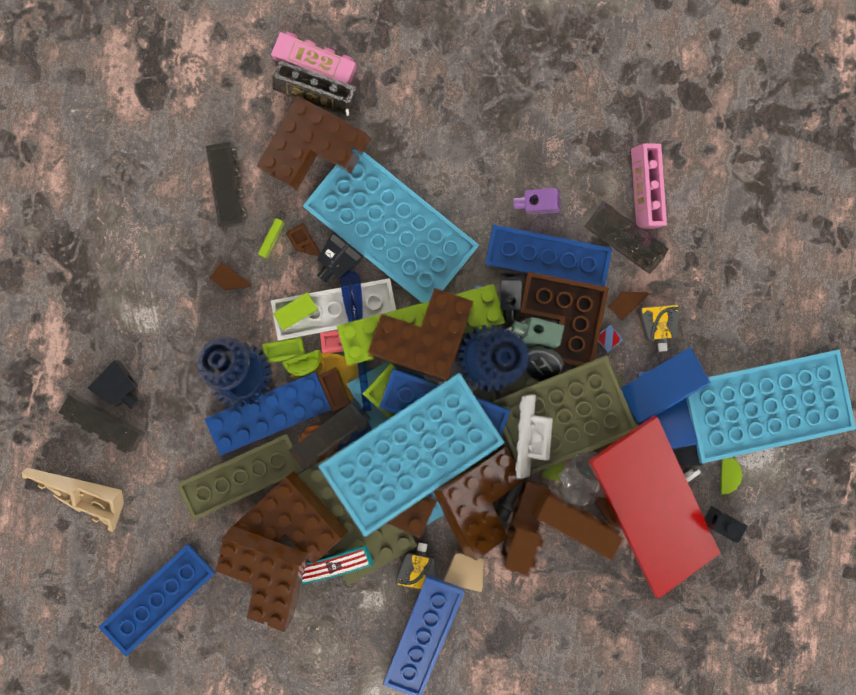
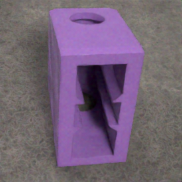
[514,188,561,214]

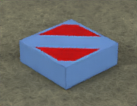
[598,324,623,353]

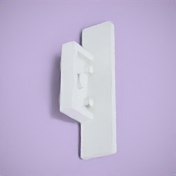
[515,394,553,479]

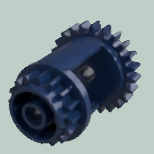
[456,324,529,391]
[197,337,273,408]

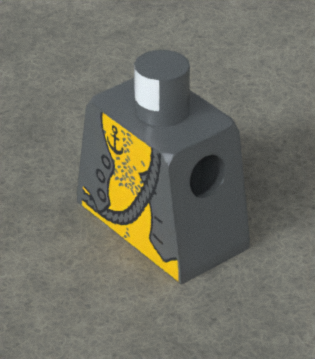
[638,305,680,352]
[395,541,435,589]

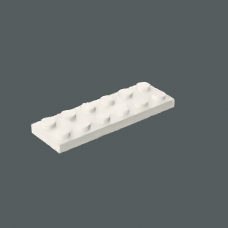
[271,278,396,340]

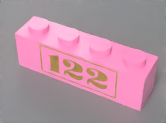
[271,32,357,89]
[631,144,667,229]

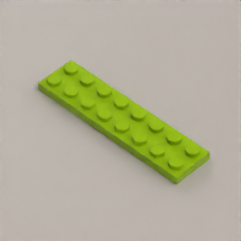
[337,284,505,366]

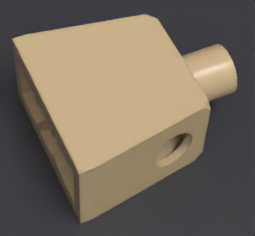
[444,550,484,592]

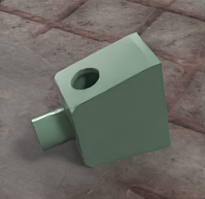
[511,318,564,350]

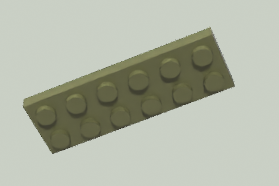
[177,433,304,521]

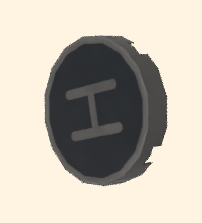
[525,346,564,381]

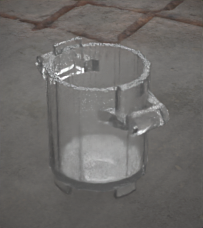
[558,451,602,510]

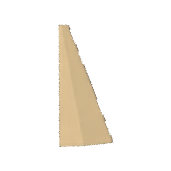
[22,467,124,532]

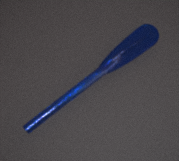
[340,271,372,412]

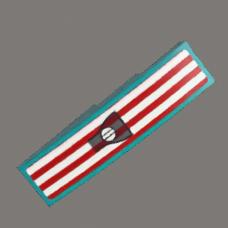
[302,545,374,585]

